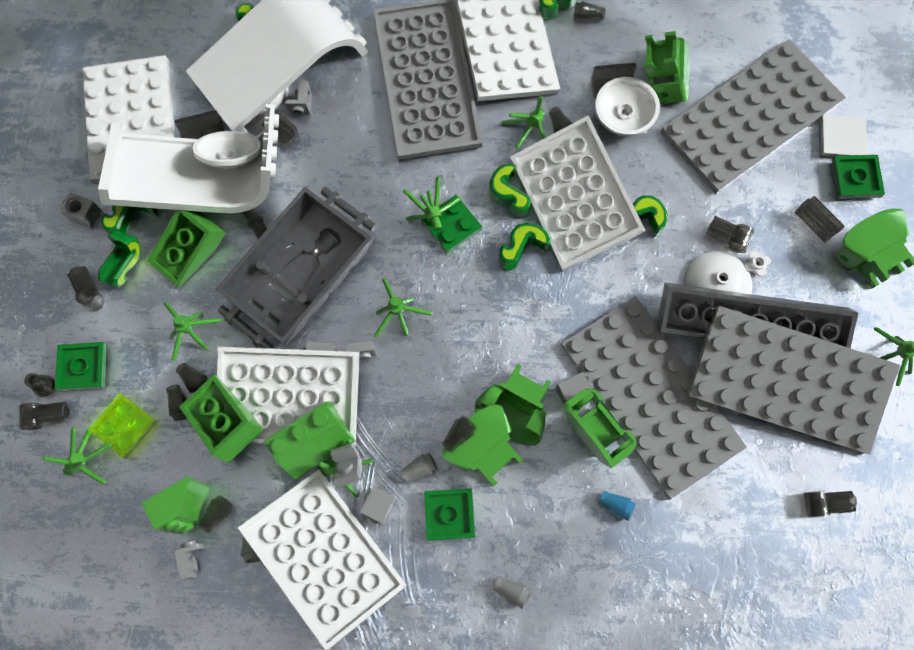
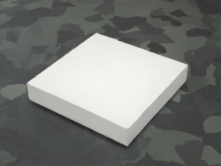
[820,115,867,157]

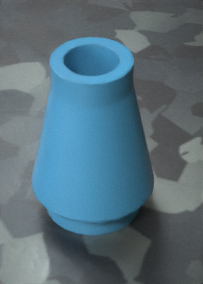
[598,491,636,521]

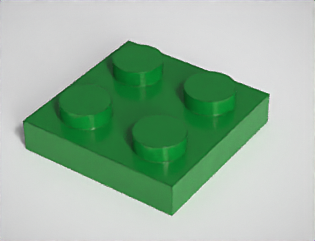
[832,155,885,199]
[421,195,482,254]
[55,342,107,391]
[424,488,475,541]

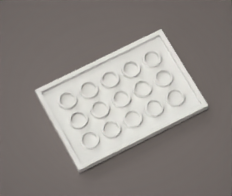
[455,0,560,101]
[83,55,175,184]
[510,115,645,271]
[217,347,360,446]
[238,470,407,650]

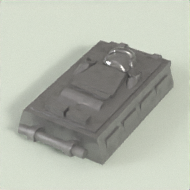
[215,187,377,349]

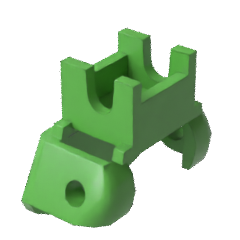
[644,31,690,104]
[835,208,914,289]
[474,363,551,446]
[562,388,636,469]
[442,404,523,486]

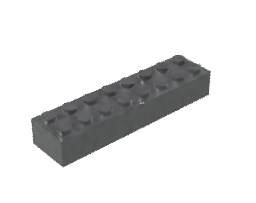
[657,282,859,348]

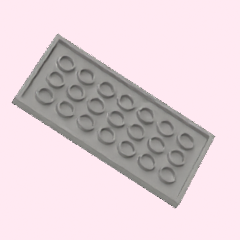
[374,0,483,160]
[661,39,846,194]
[561,296,747,500]
[687,306,900,455]

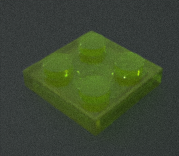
[88,393,158,459]

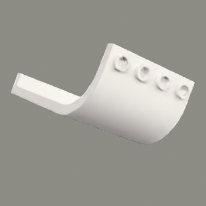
[186,0,369,133]
[98,104,279,213]

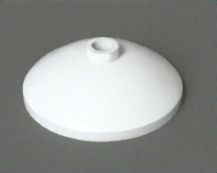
[595,77,660,136]
[193,131,261,169]
[684,251,752,294]

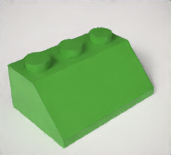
[264,401,356,479]
[141,476,210,535]

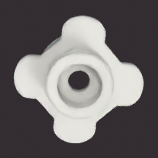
[745,251,771,276]

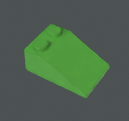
[147,210,226,287]
[179,374,263,463]

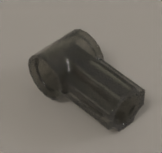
[706,216,755,253]
[67,266,105,312]
[19,402,70,430]
[803,491,858,518]

